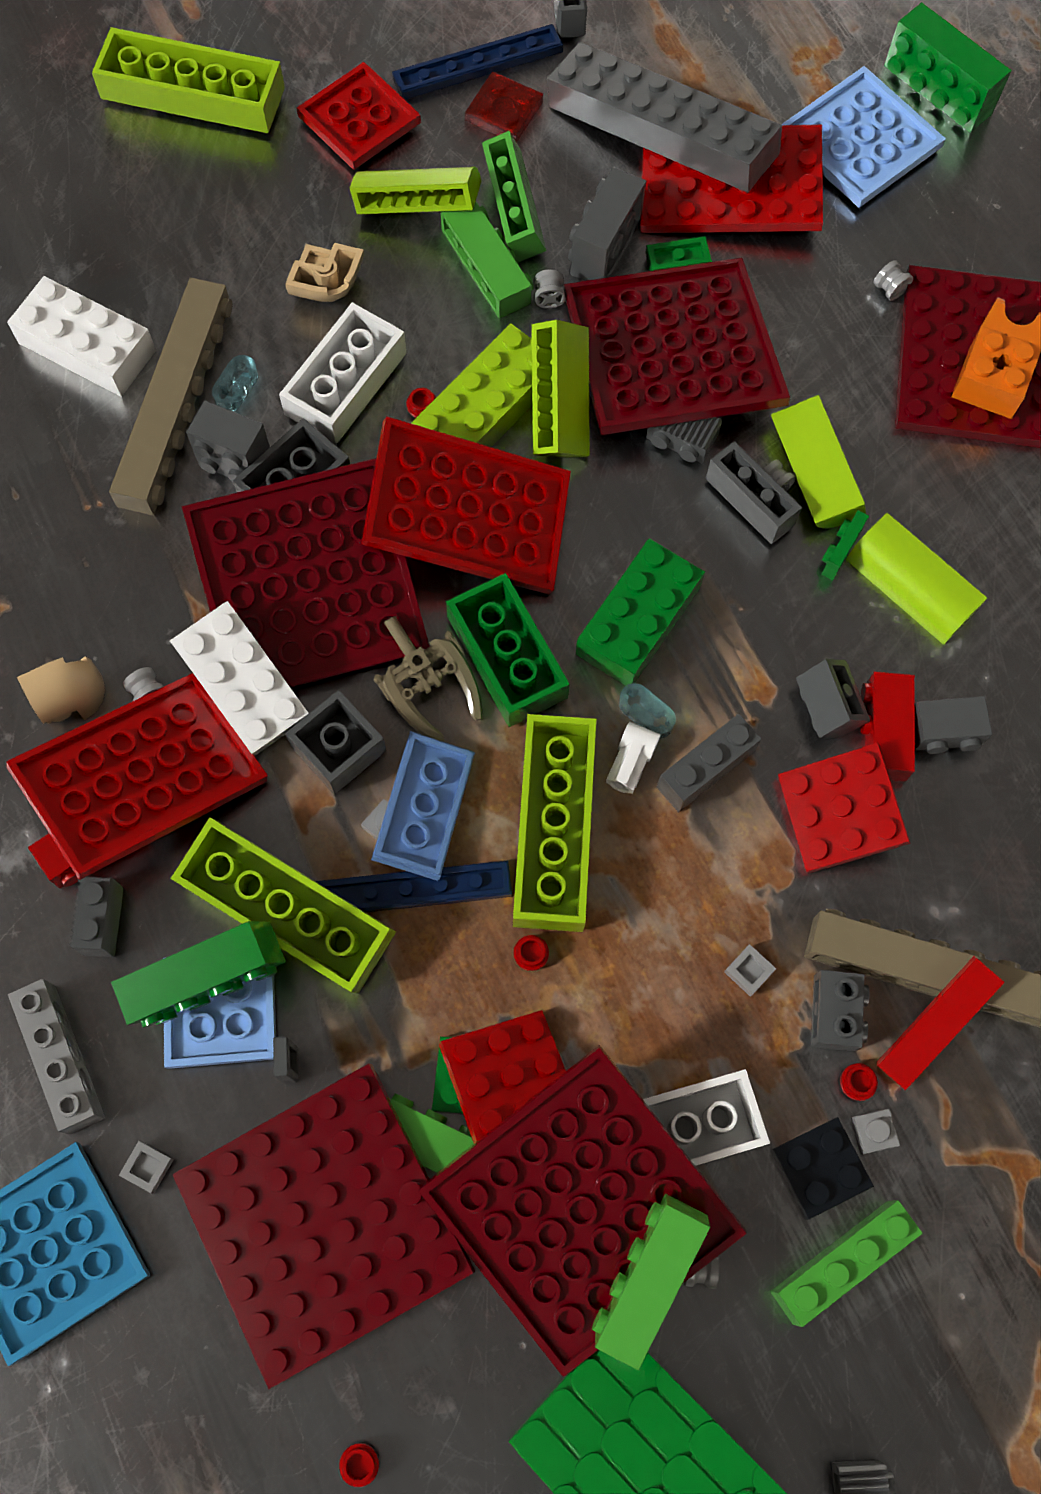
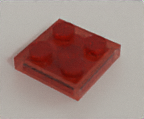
[465,71,543,143]

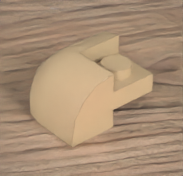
[285,243,364,302]
[17,656,105,724]

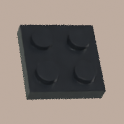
[771,1117,874,1220]

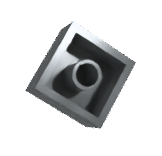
[186,400,270,482]
[285,689,387,795]

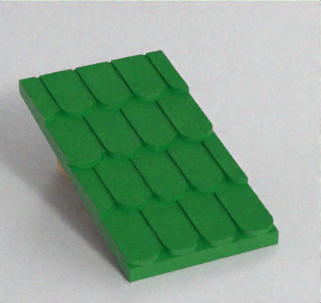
[509,1350,787,1494]

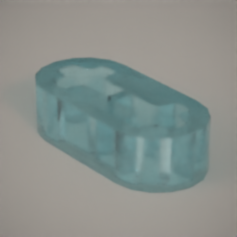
[212,355,258,411]
[619,683,676,739]

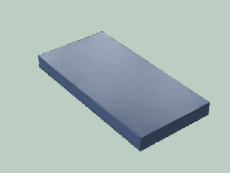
[371,731,475,881]

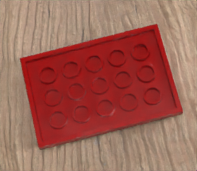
[641,125,823,233]
[361,416,571,594]
[6,673,268,880]

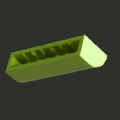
[350,166,482,214]
[531,319,590,458]
[770,395,866,528]
[845,513,987,645]

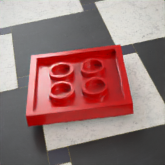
[296,62,421,170]
[778,742,911,874]
[439,1010,566,1144]

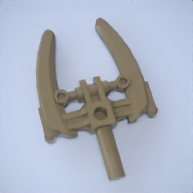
[374,616,483,742]

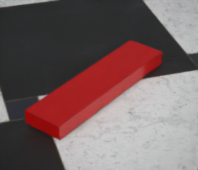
[876,956,1005,1090]

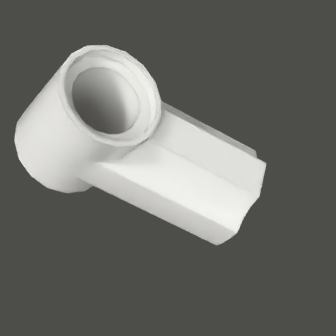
[606,721,661,794]

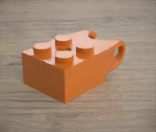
[951,297,1041,419]

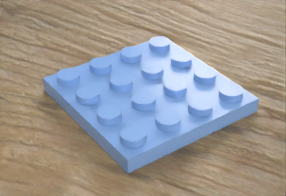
[781,66,946,208]

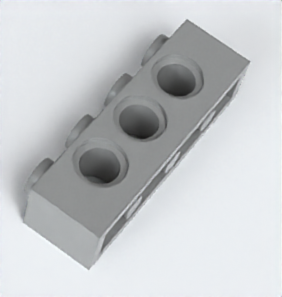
[8,979,106,1135]

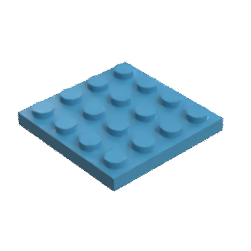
[0,1142,151,1366]

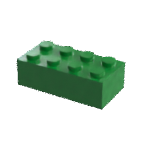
[884,2,1012,133]
[575,538,705,689]
[446,573,570,727]
[111,921,286,1028]

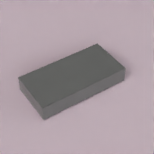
[273,1037,299,1084]

